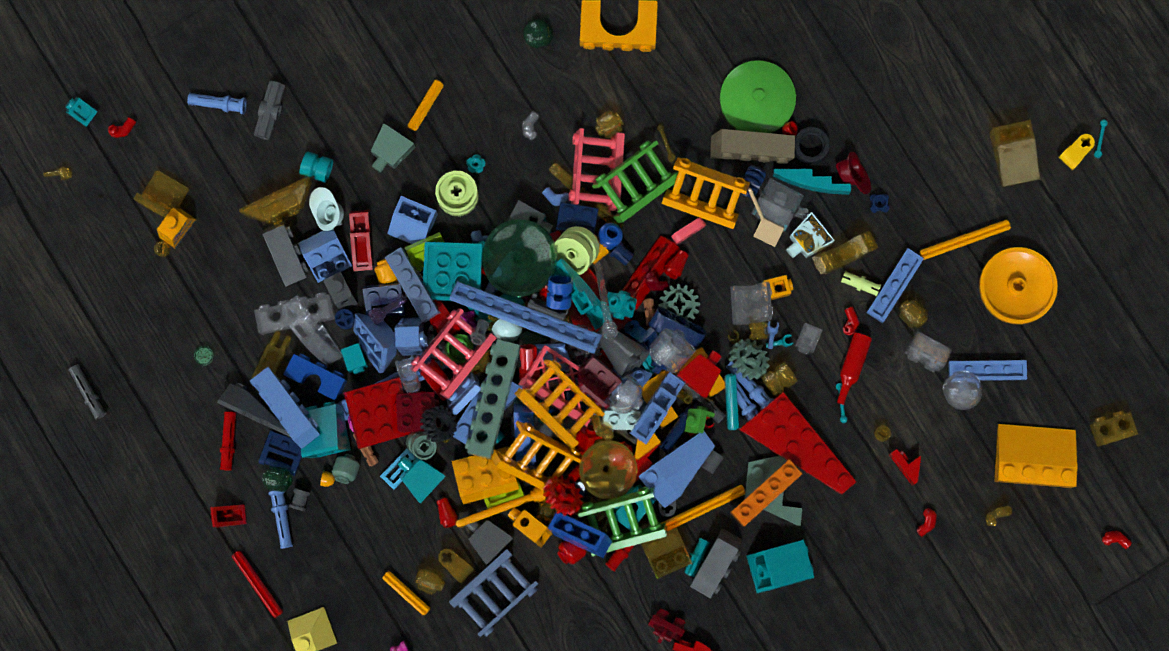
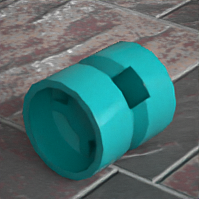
[299,151,333,182]

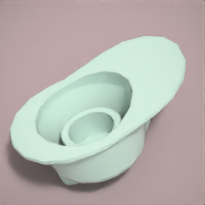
[309,187,344,231]

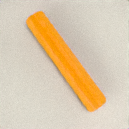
[408,80,444,131]
[382,571,430,615]

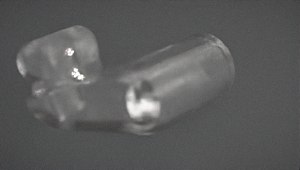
[522,111,539,140]

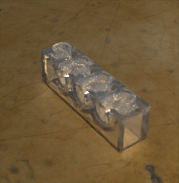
[254,292,335,335]

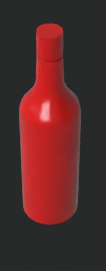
[837,333,872,405]

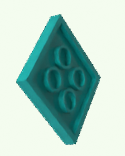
[423,242,483,301]

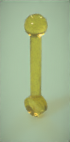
[657,124,675,162]

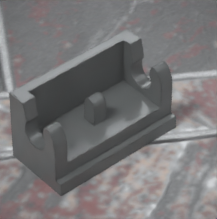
[528,293,569,321]

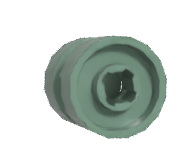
[406,432,437,460]

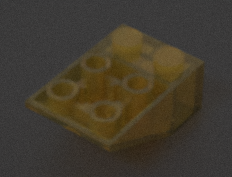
[989,120,1040,187]

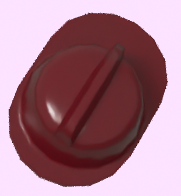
[836,152,871,194]

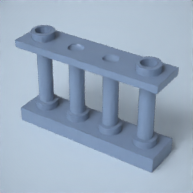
[449,549,538,637]

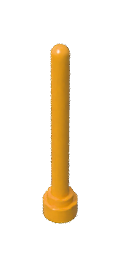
[456,487,546,527]

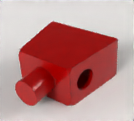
[677,350,722,399]

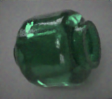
[262,466,293,492]

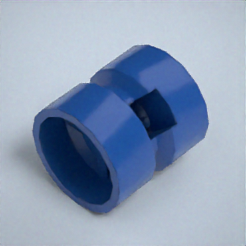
[546,275,573,310]

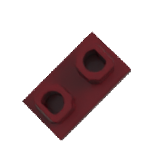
[648,609,685,644]

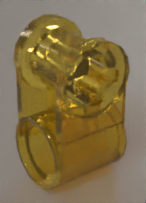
[438,549,474,584]

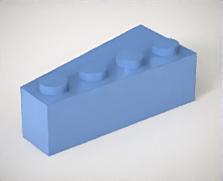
[395,317,428,356]
[250,367,320,449]

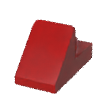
[889,449,921,486]

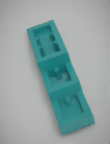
[773,169,851,195]
[548,259,612,330]

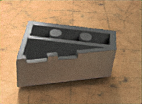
[262,220,309,287]
[690,528,742,598]

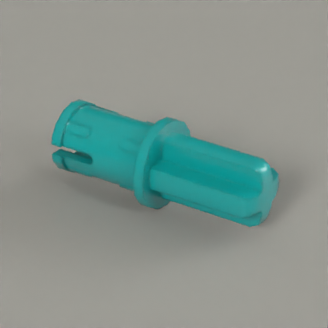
[684,538,711,577]

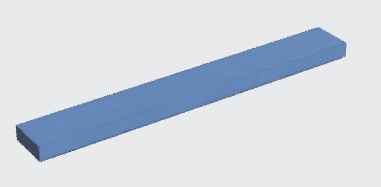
[450,281,602,354]

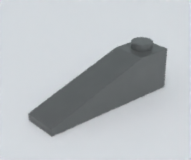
[217,383,291,437]

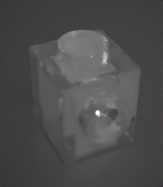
[795,323,823,354]

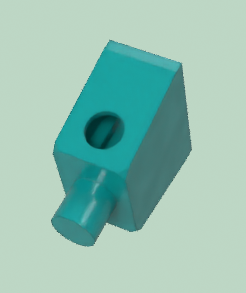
[397,456,446,503]

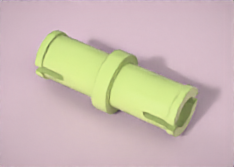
[841,271,881,296]

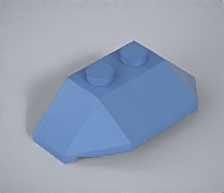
[353,313,397,373]

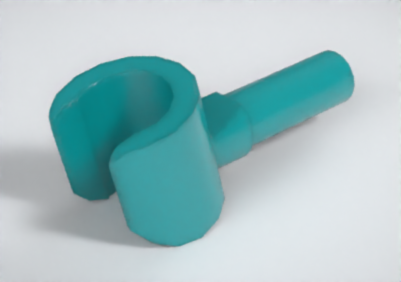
[766,334,793,348]

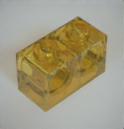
[1090,410,1138,447]

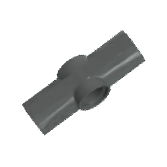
[254,81,286,140]

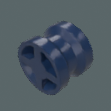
[335,309,355,330]

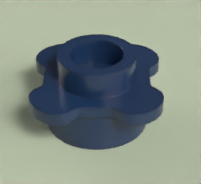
[870,194,889,213]

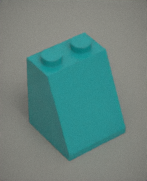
[301,402,351,458]
[746,540,815,593]

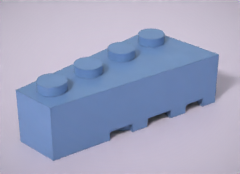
[453,375,522,445]

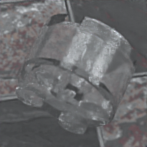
[648,328,696,373]

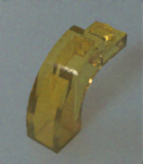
[812,231,878,275]

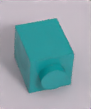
[341,343,368,375]

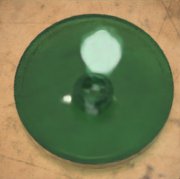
[482,219,558,297]

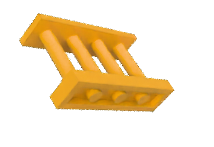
[661,157,750,229]
[514,359,605,448]
[491,420,584,492]

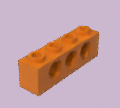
[730,460,802,527]

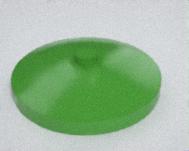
[720,61,796,134]

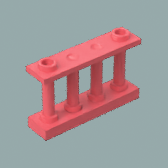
[569,128,625,211]
[410,309,497,399]

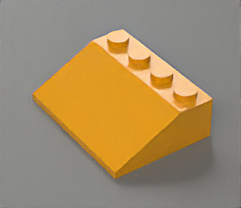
[994,424,1077,488]

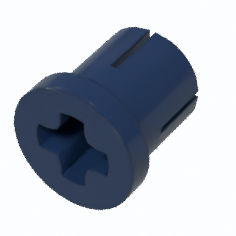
[609,241,635,266]

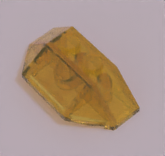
[239,176,312,225]

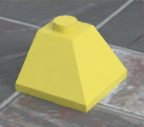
[288,607,337,651]

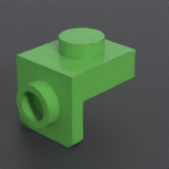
[685,406,715,433]

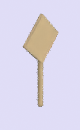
[748,188,784,247]

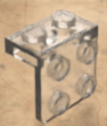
[730,282,773,325]

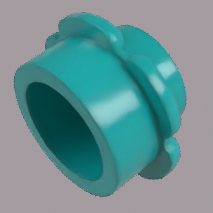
[467,155,485,173]

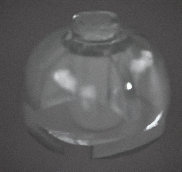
[943,370,983,410]
[609,374,643,414]

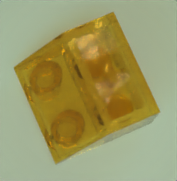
[641,527,692,579]

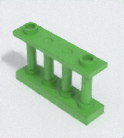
[592,140,678,223]
[578,487,668,556]

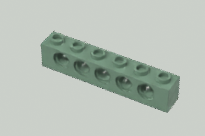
[465,339,520,460]

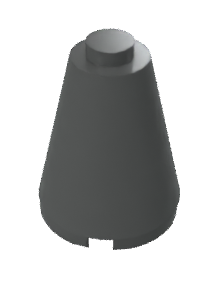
[597,326,649,379]

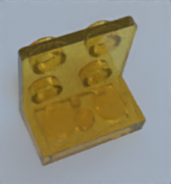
[133,171,189,218]

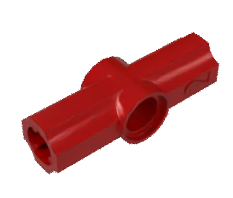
[519,344,540,404]

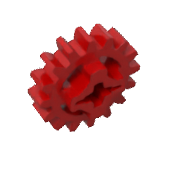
[543,475,583,516]

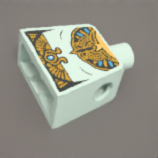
[786,212,835,258]

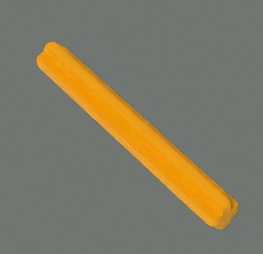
[920,220,1011,260]
[660,485,746,531]

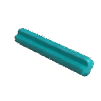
[725,374,739,430]

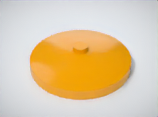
[979,247,1058,324]

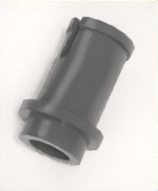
[470,319,489,345]

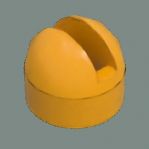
[320,471,335,487]

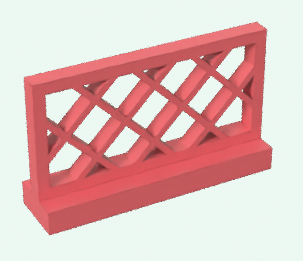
[518,345,593,426]

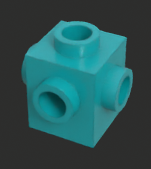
[604,291,637,320]

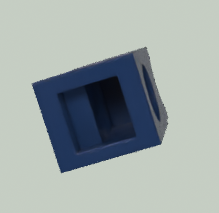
[624,320,661,352]

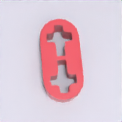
[671,217,706,244]

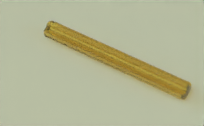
[549,163,624,229]

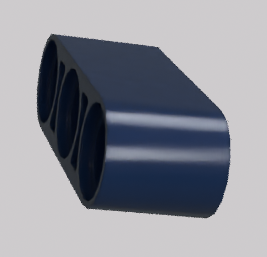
[648,307,707,350]

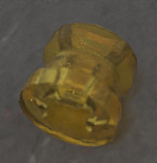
[748,322,768,340]

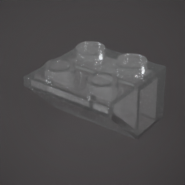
[905,331,952,372]

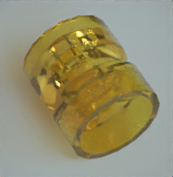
[761,362,797,397]

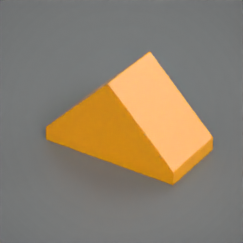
[635,434,661,460]

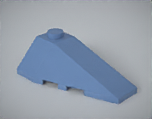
[639,431,715,508]

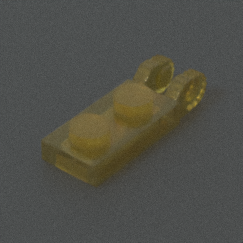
[252,331,291,378]

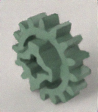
[658,284,700,321]
[729,339,770,380]

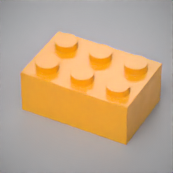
[452,446,519,504]

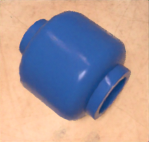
[596,223,623,250]

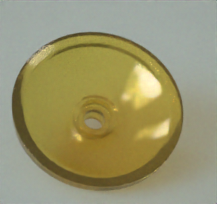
[579,440,637,499]

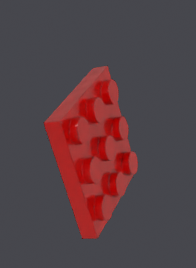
[344,377,411,449]

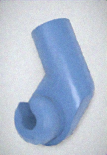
[542,187,569,206]

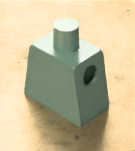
[371,124,415,173]

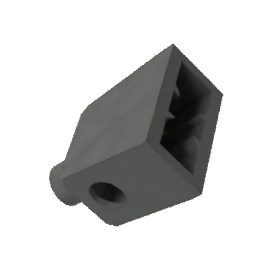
[508,200,553,236]
[324,271,358,310]
[466,520,513,565]

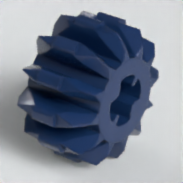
[742,164,766,198]

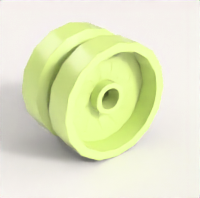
[435,171,479,216]
[550,226,600,275]

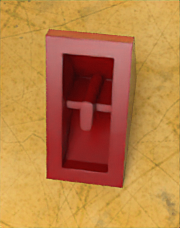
[210,505,247,528]

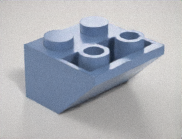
[388,196,438,244]
[298,229,352,283]

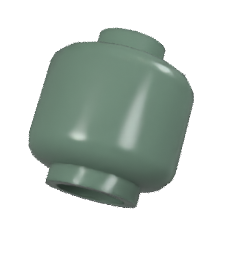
[332,454,360,484]

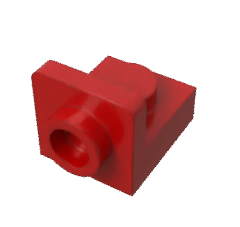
[575,425,604,458]

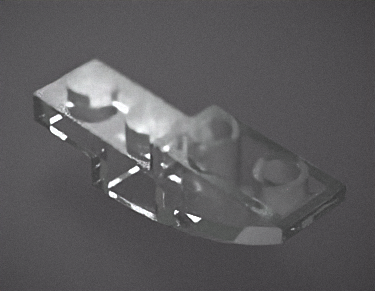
[280,295,343,366]

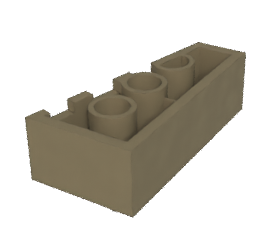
[710,129,795,164]

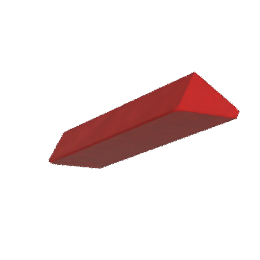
[622,235,680,310]

